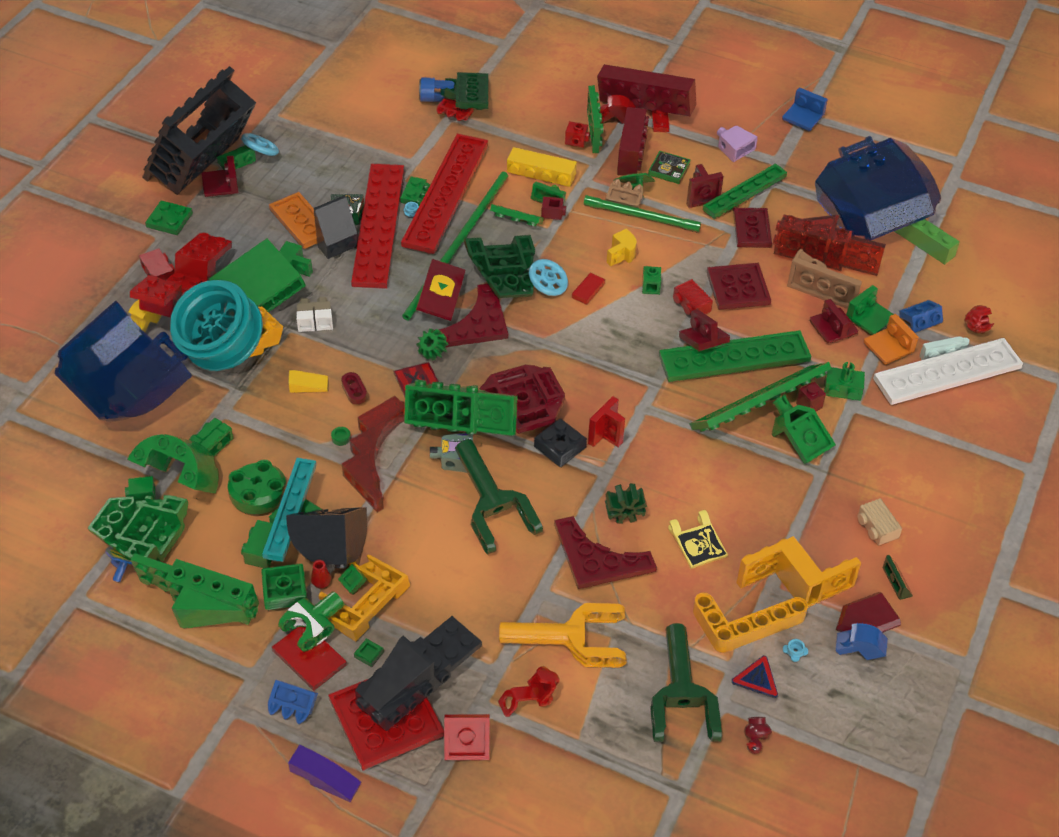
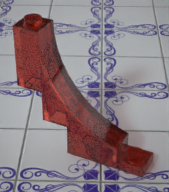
[341,396,405,513]

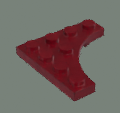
[434,283,508,348]
[554,516,657,589]

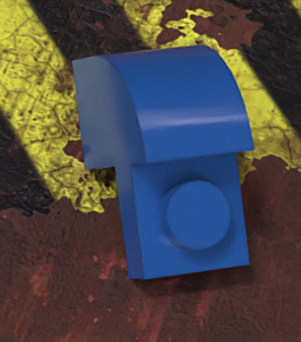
[836,623,888,660]

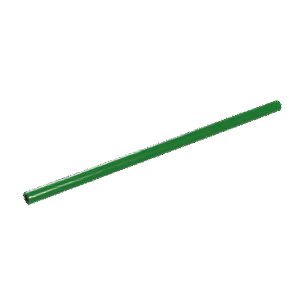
[402,171,508,321]

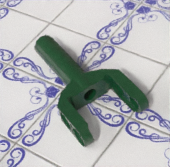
[455,439,543,555]
[650,623,722,742]

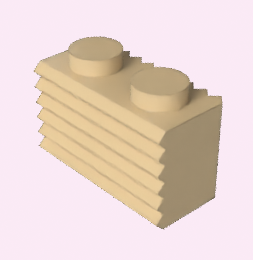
[857,498,902,545]

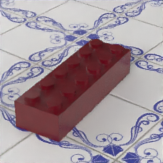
[597,64,697,117]

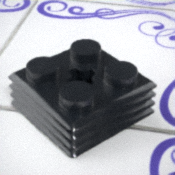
[534,418,587,467]

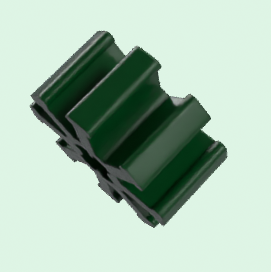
[605,483,647,524]

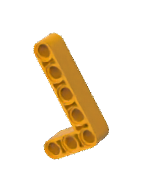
[693,592,808,653]

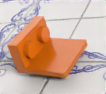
[864,314,919,365]

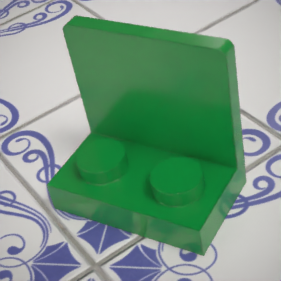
[846,285,894,335]

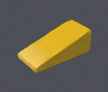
[288,370,328,393]

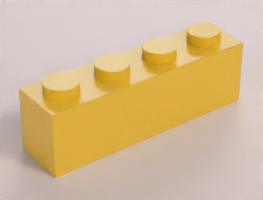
[507,147,577,187]

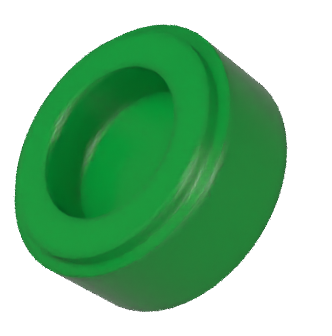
[331,427,351,446]

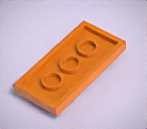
[269,192,317,249]

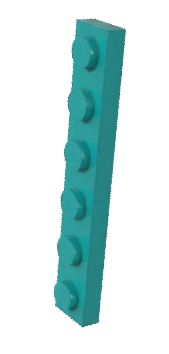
[262,458,317,562]

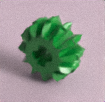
[416,328,449,360]

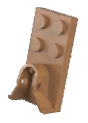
[787,249,862,309]

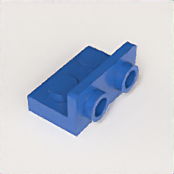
[899,300,943,333]

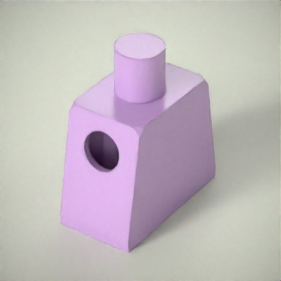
[717,126,758,162]

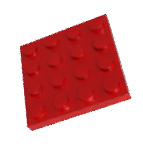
[328,679,444,771]

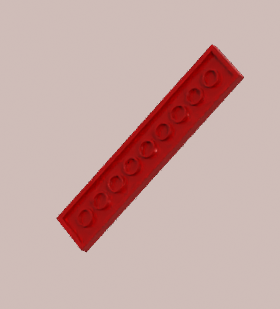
[401,133,488,254]
[351,164,404,289]

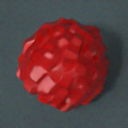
[964,305,994,333]

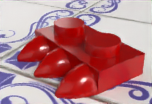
[436,98,474,121]

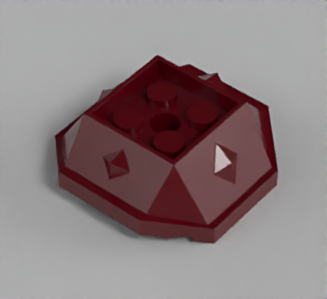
[480,364,565,434]

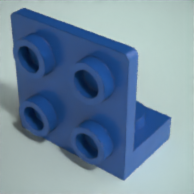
[782,87,828,131]

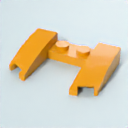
[318,554,410,642]

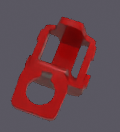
[498,666,560,717]

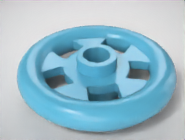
[241,133,279,156]
[529,259,568,296]

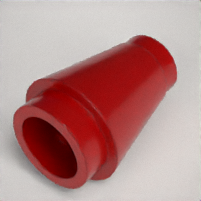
[311,560,331,589]

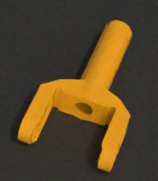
[499,603,627,668]

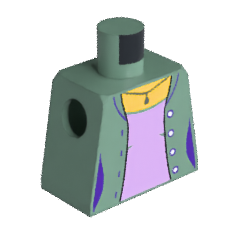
[430,433,473,473]

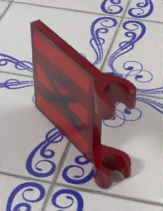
[394,362,439,397]

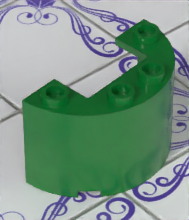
[127,434,219,494]

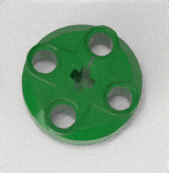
[227,460,287,514]

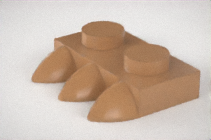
[605,179,643,208]

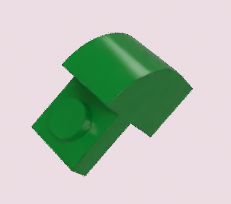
[279,241,313,277]

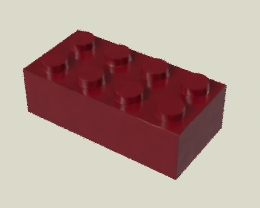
[617,107,649,176]

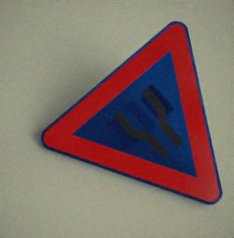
[731,656,778,698]

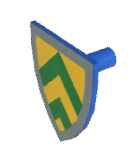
[105,547,133,582]

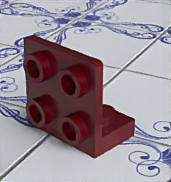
[202,156,239,197]

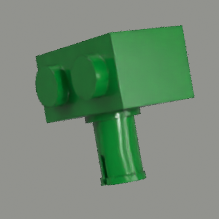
[824,362,865,401]

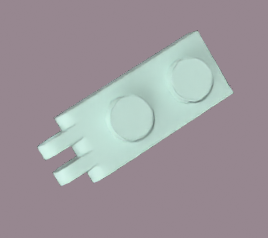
[920,336,970,360]

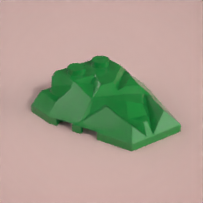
[88,495,189,561]

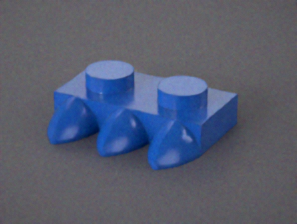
[268,680,318,724]

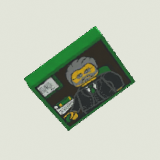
[648,151,691,184]

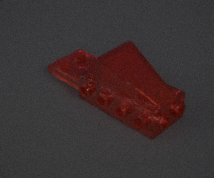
[773,214,886,276]

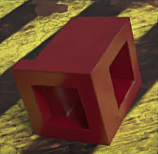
[541,196,567,221]

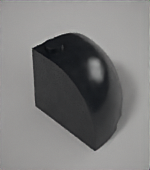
[286,507,367,568]

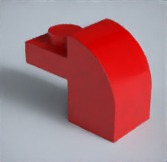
[599,95,636,124]

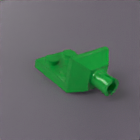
[772,395,836,464]

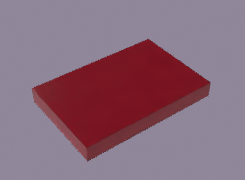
[733,208,772,248]

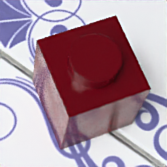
[796,381,826,411]

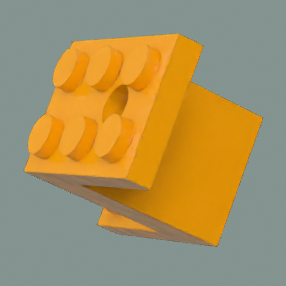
[736,536,861,608]

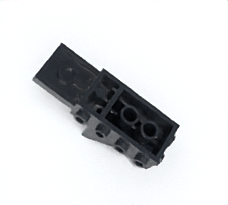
[355,616,482,731]

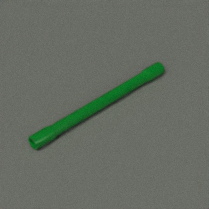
[584,195,701,232]

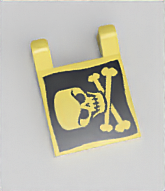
[668,510,728,569]

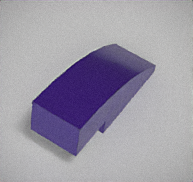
[288,744,361,802]

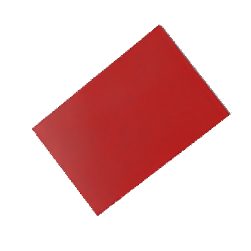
[272,627,347,691]

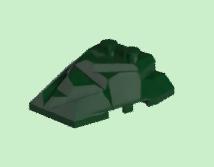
[464,235,535,298]

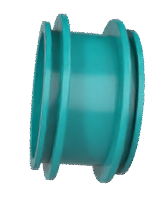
[170,280,263,371]

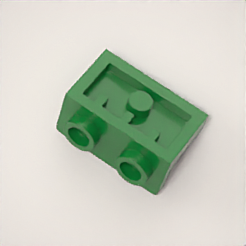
[217,145,256,170]

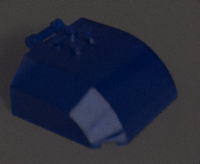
[815,136,941,240]
[54,301,192,421]

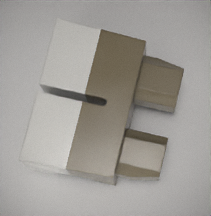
[297,297,333,332]

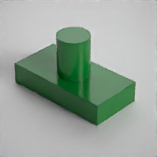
[531,181,566,203]

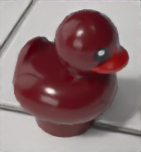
[744,717,772,754]

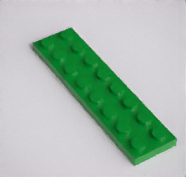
[659,330,812,382]
[689,362,832,432]

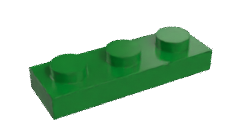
[490,204,544,226]

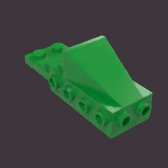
[404,380,517,436]
[131,553,259,629]

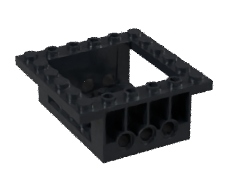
[142,66,257,195]

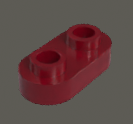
[341,372,367,405]

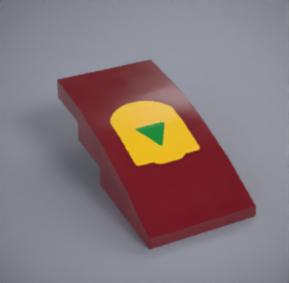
[416,259,466,321]

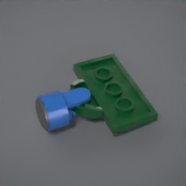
[419,72,488,110]

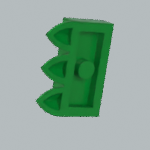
[400,176,431,206]

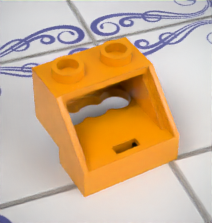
[248,306,284,358]

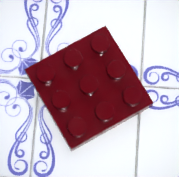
[707,262,771,310]

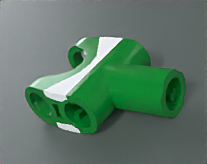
[278,591,345,651]

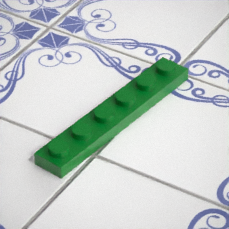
[703,163,787,219]

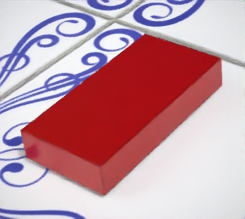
[572,272,605,305]

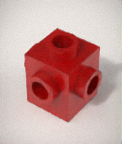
[565,121,590,148]

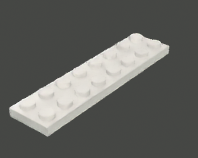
[873,338,1023,405]

